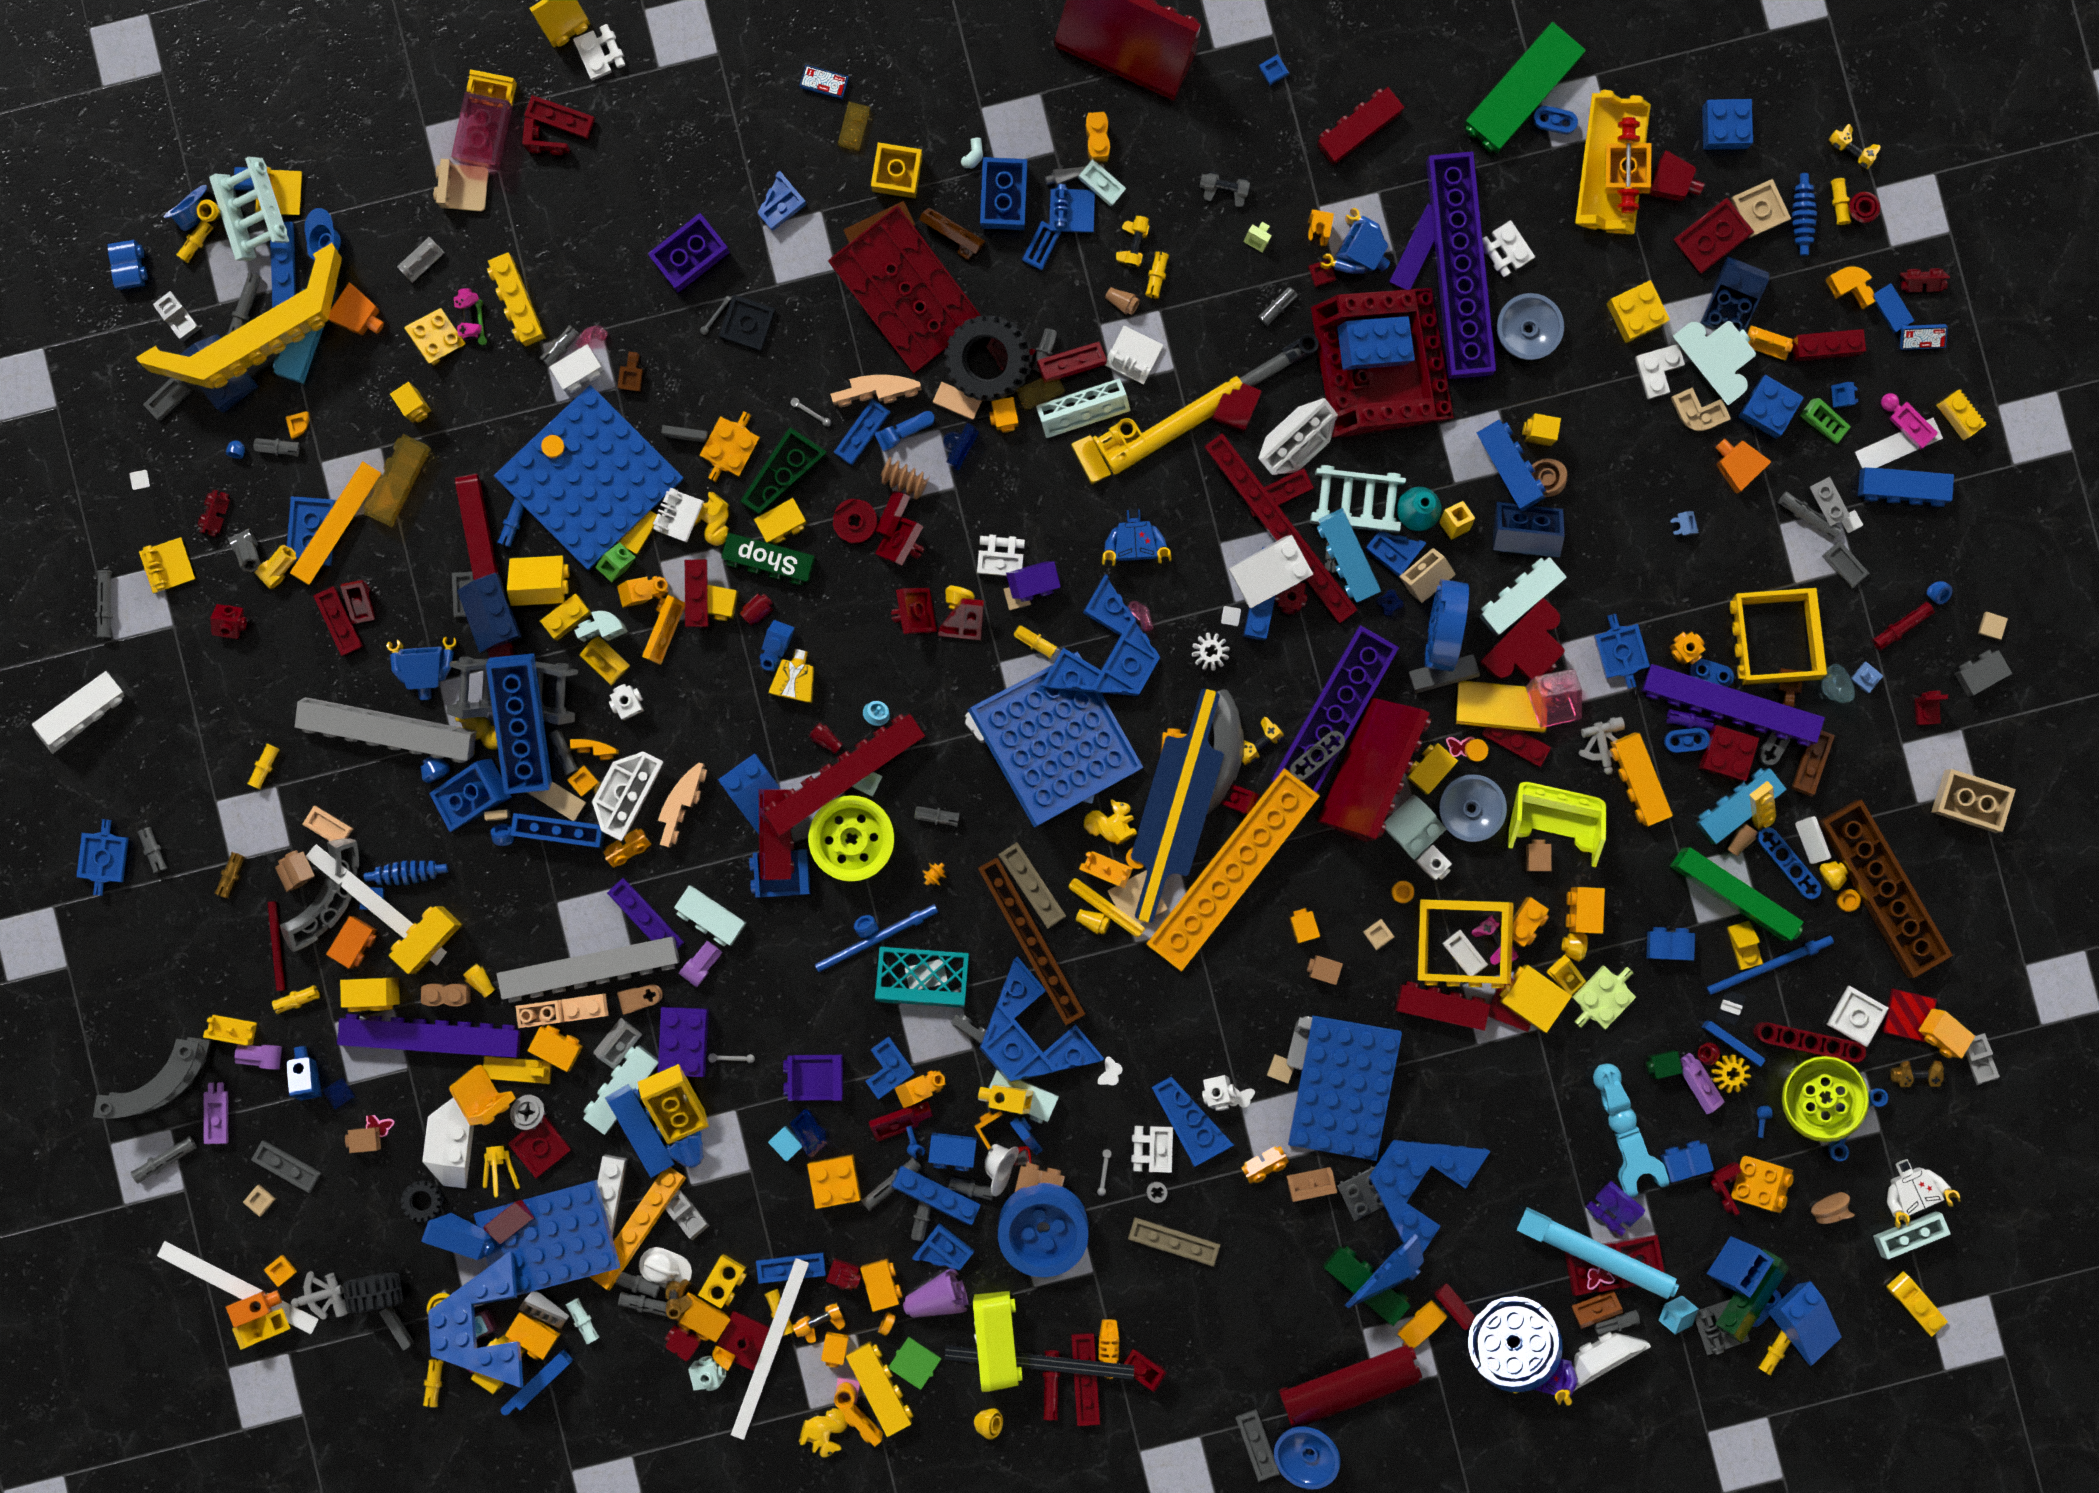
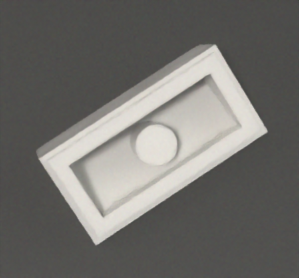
[1795,816,1831,864]

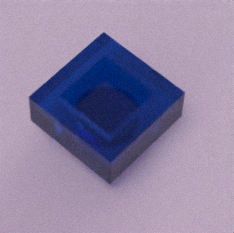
[323,1078,355,1109]

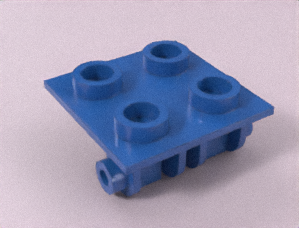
[1049,184,1095,232]

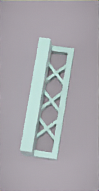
[1036,378,1131,438]

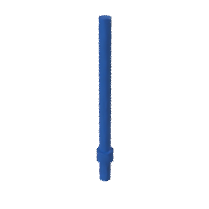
[815,904,938,972]
[1706,936,1834,995]

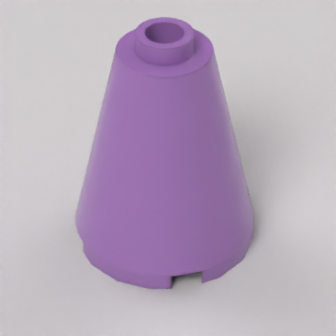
[903,1269,968,1318]

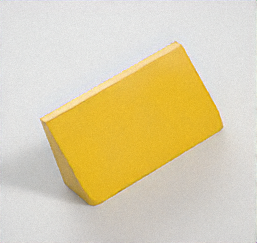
[1071,435,1111,485]
[580,636,630,685]

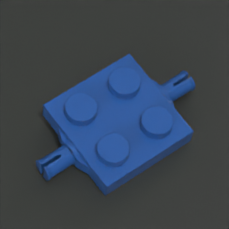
[1594,614,1650,689]
[77,819,129,896]

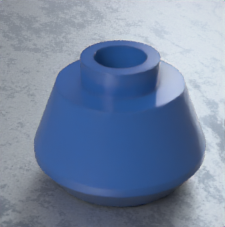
[421,756,450,783]

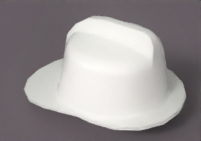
[985,1144,1019,1196]
[639,1247,692,1288]

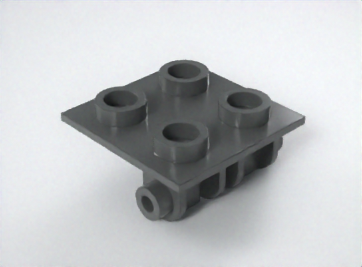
[1337,1166,1384,1221]
[1695,1299,1750,1355]

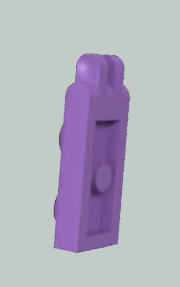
[1680,1053,1724,1114]
[204,1082,228,1144]

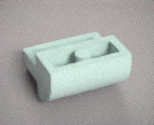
[574,611,628,642]
[1384,794,1446,860]

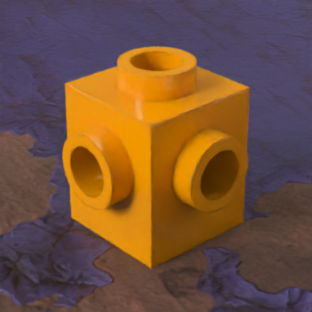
[1670,632,1705,665]

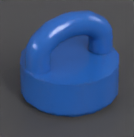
[1927,581,1952,605]
[491,824,514,846]
[854,915,879,938]

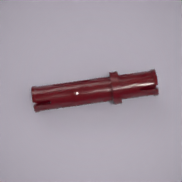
[1872,602,1935,651]
[1043,1350,1060,1420]

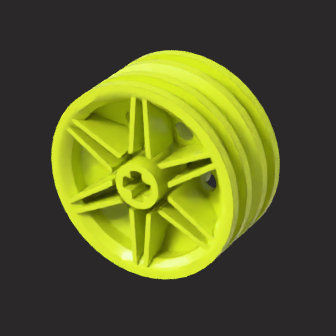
[808,796,894,882]

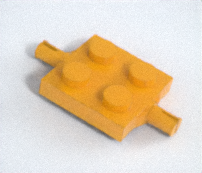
[700,411,760,482]

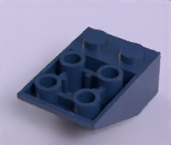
[1700,256,1769,332]

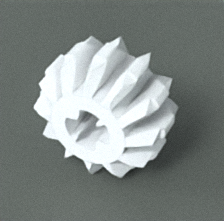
[1192,633,1230,671]

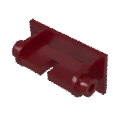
[1900,268,1950,292]
[197,490,230,537]

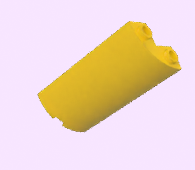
[1575,90,1651,234]

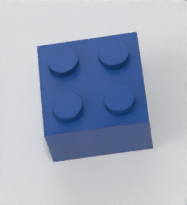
[1702,99,1753,150]
[1738,375,1804,439]
[928,1133,977,1171]

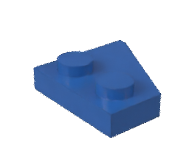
[758,171,807,232]
[1364,531,1426,577]
[1010,1115,1043,1155]
[912,1223,974,1270]

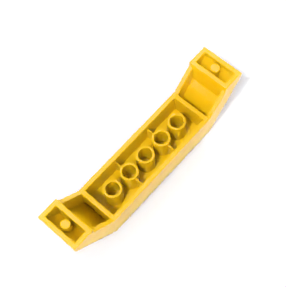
[136,243,342,389]

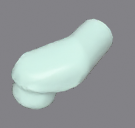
[961,138,983,168]

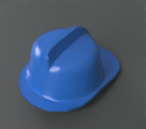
[164,185,207,231]
[305,208,341,260]

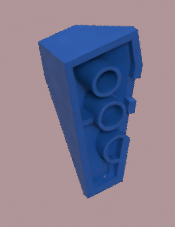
[1345,1234,1424,1308]

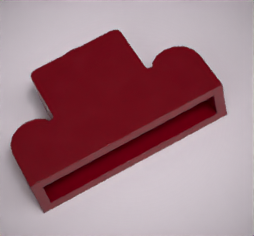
[1479,598,1565,683]

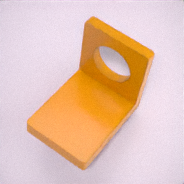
[974,1110,1003,1150]

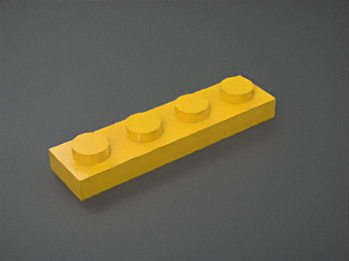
[1749,781,1776,830]

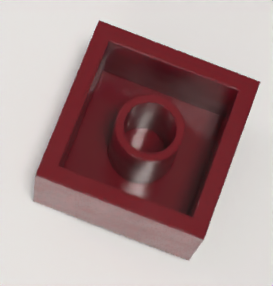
[1699,725,1759,782]

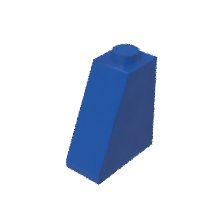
[422,1213,494,1260]

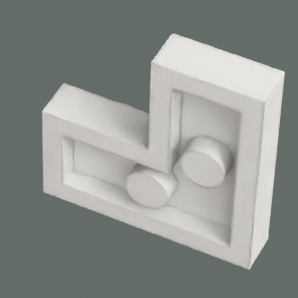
[1635,344,1685,399]

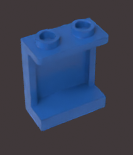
[749,849,811,898]

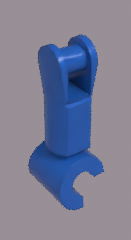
[874,411,934,452]

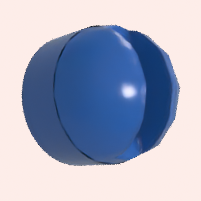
[225,440,245,459]

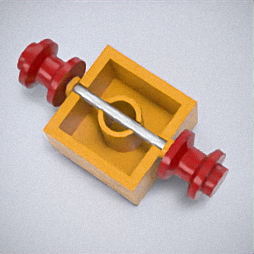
[1605,117,1651,215]

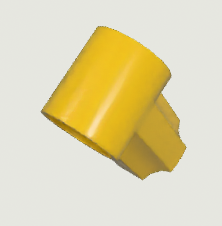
[255,545,297,589]

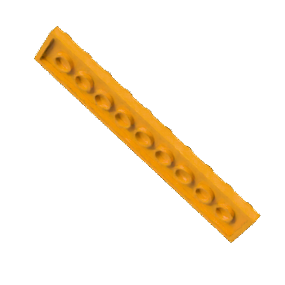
[1146,768,1320,971]

